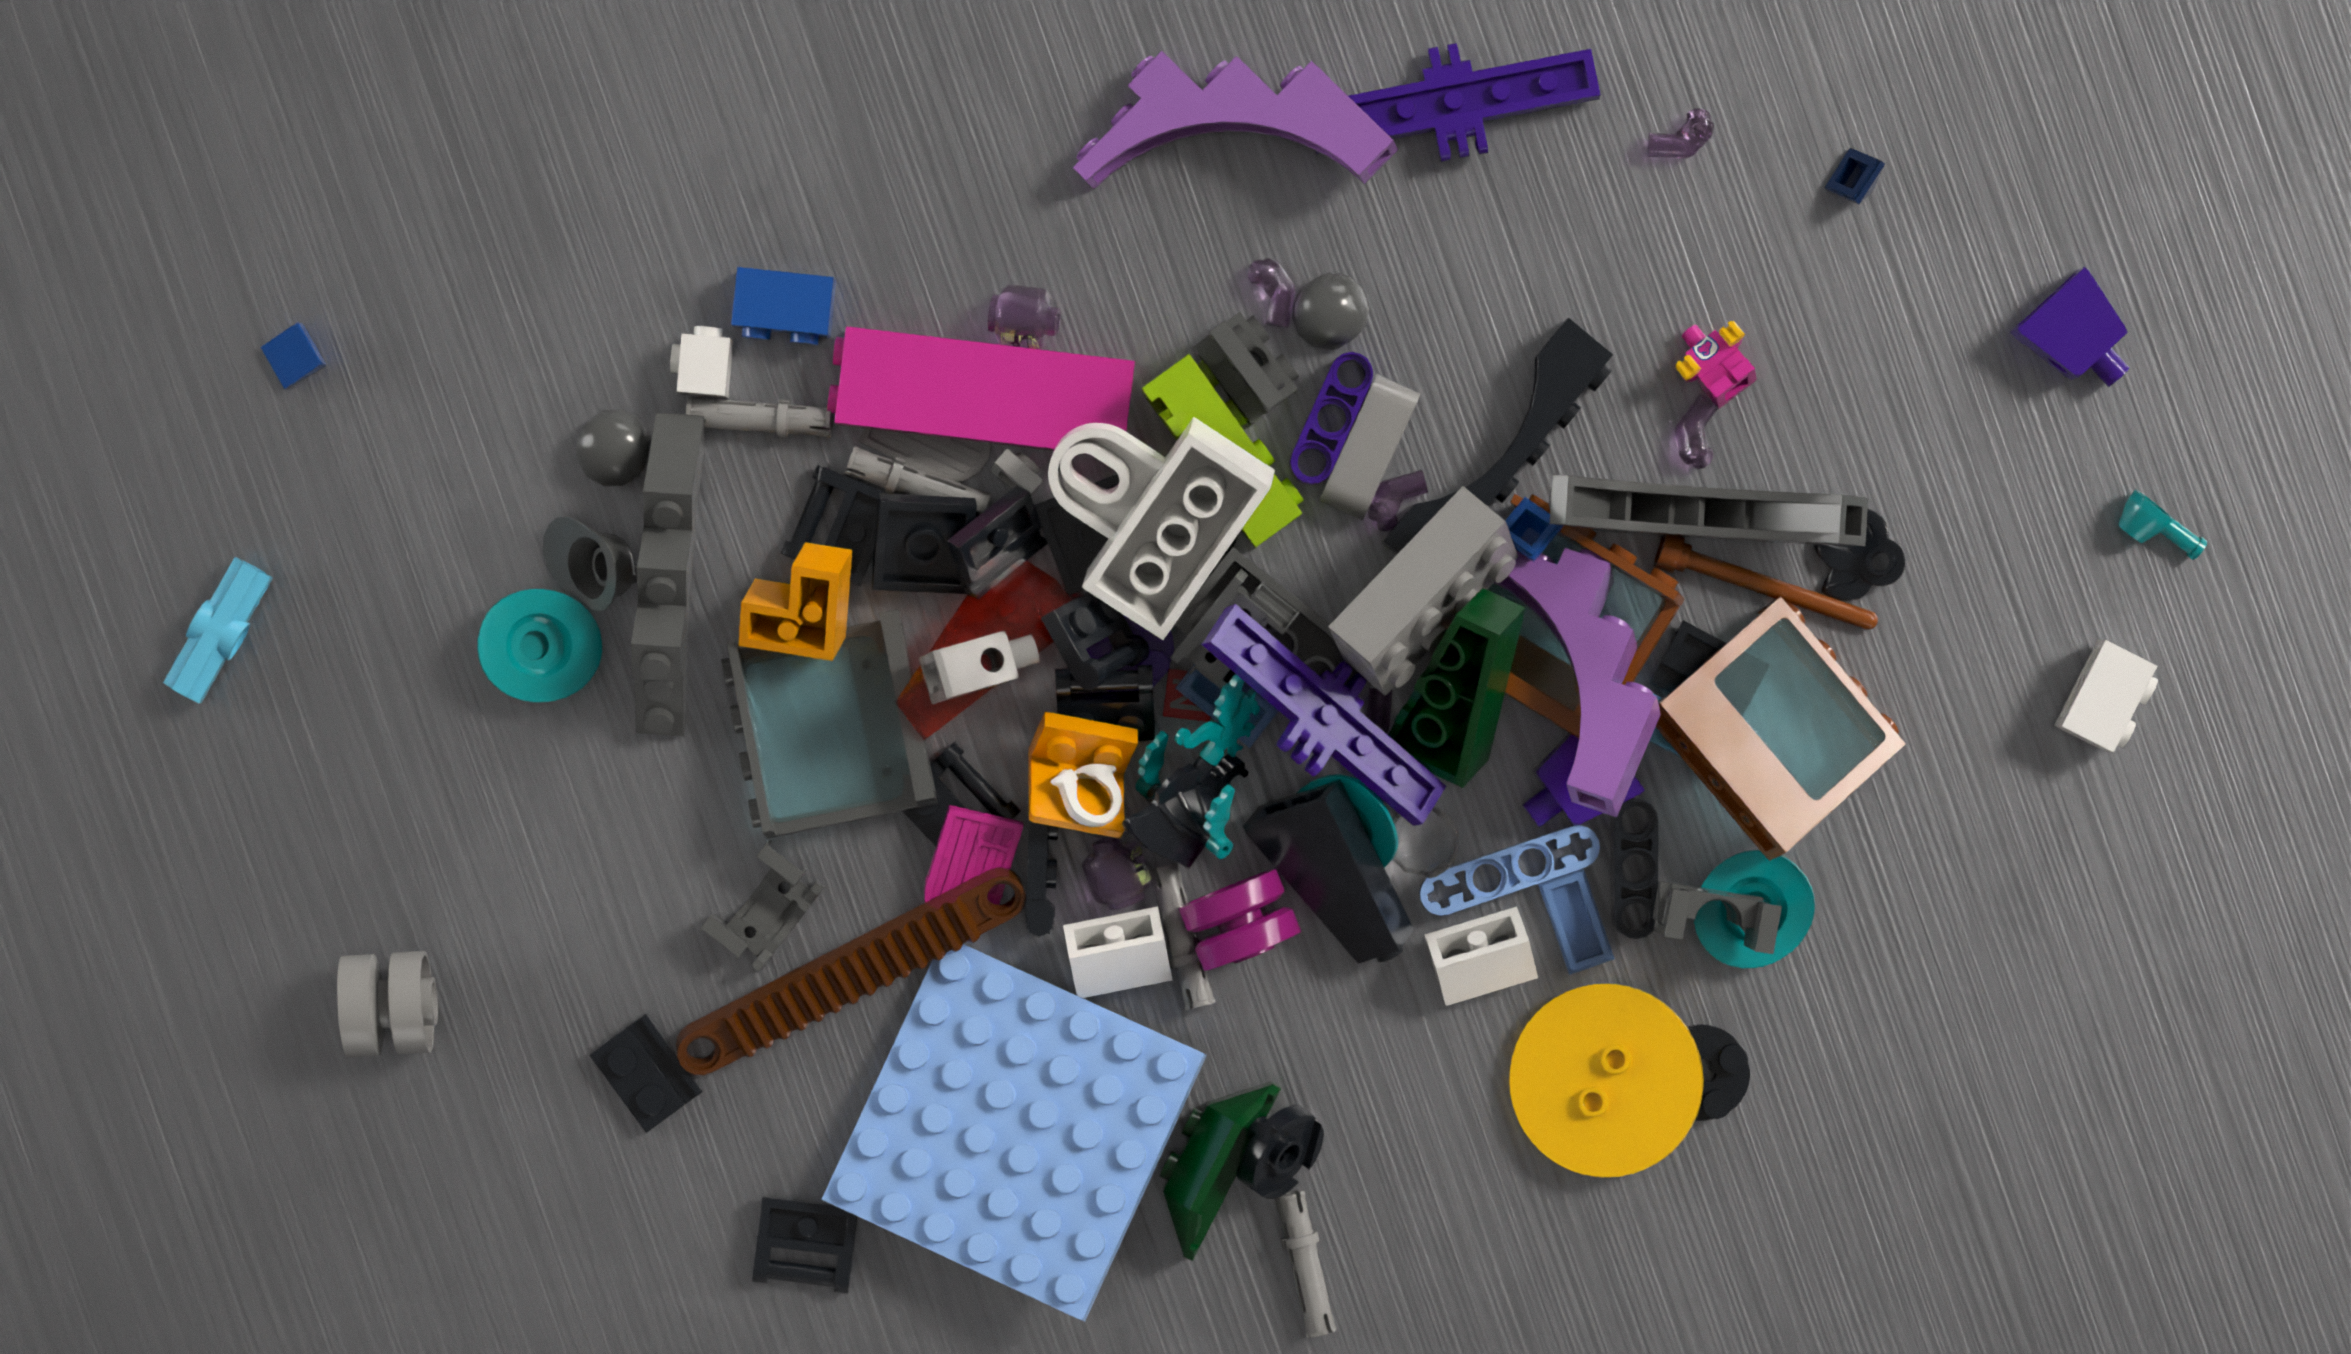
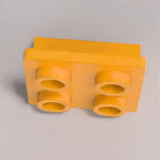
[1028,711,1138,838]

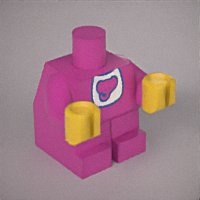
[1675,321,1757,409]

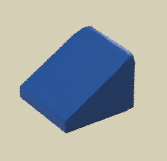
[260,322,327,390]

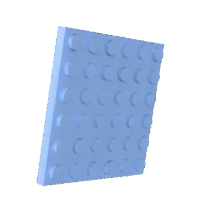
[821,944,1207,1322]

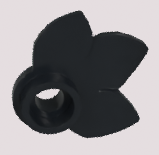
[1813,509,1906,601]

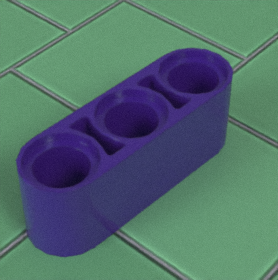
[1289,352,1373,486]

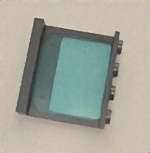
[721,609,938,839]

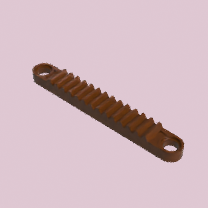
[676,867,1026,1075]

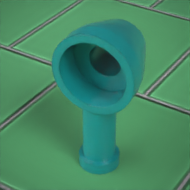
[2118,489,2207,560]

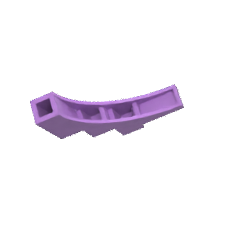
[1073,51,1398,190]
[1494,548,1661,818]

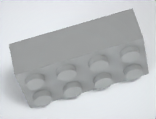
[1328,486,1518,696]

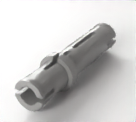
[686,397,833,438]
[844,446,991,517]
[1149,863,1215,1010]
[1275,1189,1336,1338]

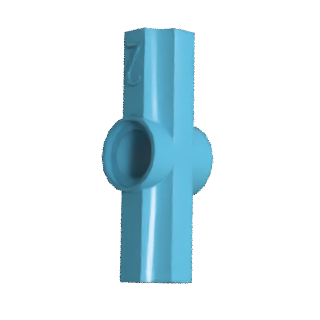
[163,557,273,703]

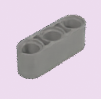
[1319,374,1420,521]

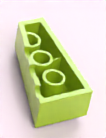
[1142,354,1304,549]

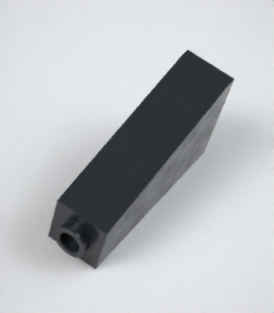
[1243,779,1414,964]

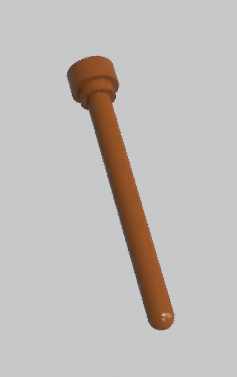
[1653,534,1878,630]

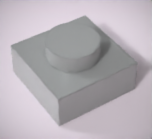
[990,449,1043,497]

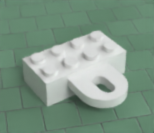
[1048,417,1275,640]

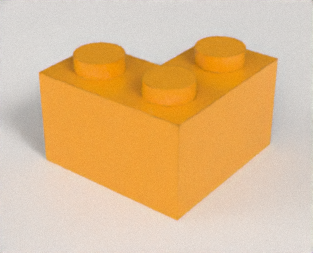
[738,542,852,661]

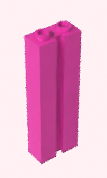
[827,326,1135,456]

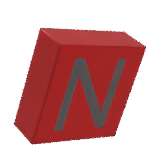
[1163,669,1211,722]

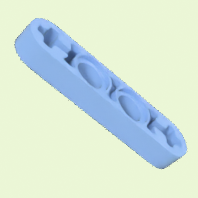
[1419,825,1600,916]

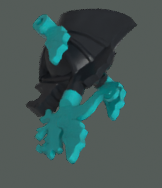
[1122,674,1260,869]

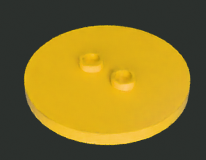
[1509,984,1704,1178]

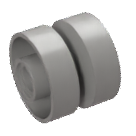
[337,951,438,1058]

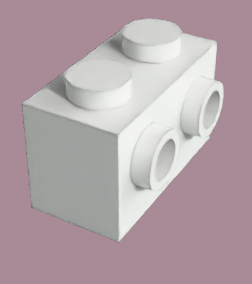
[2054,640,2158,753]
[1063,906,1172,998]
[1425,907,1538,1006]

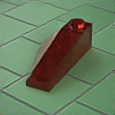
[895,561,1072,740]

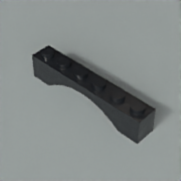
[1381,318,1613,555]

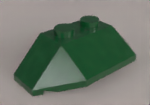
[1159,1081,1281,1261]

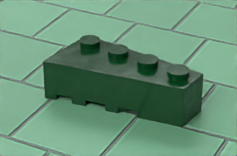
[1387,588,1526,788]

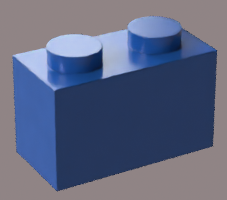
[731,267,836,345]

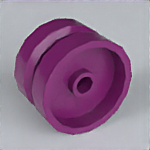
[1178,868,1301,971]

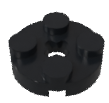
[1688,1024,1750,1121]
[1236,1104,1324,1199]

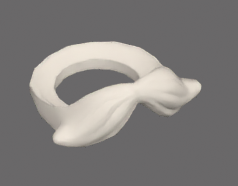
[1050,764,1122,827]

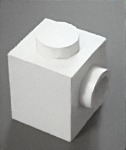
[670,326,734,398]

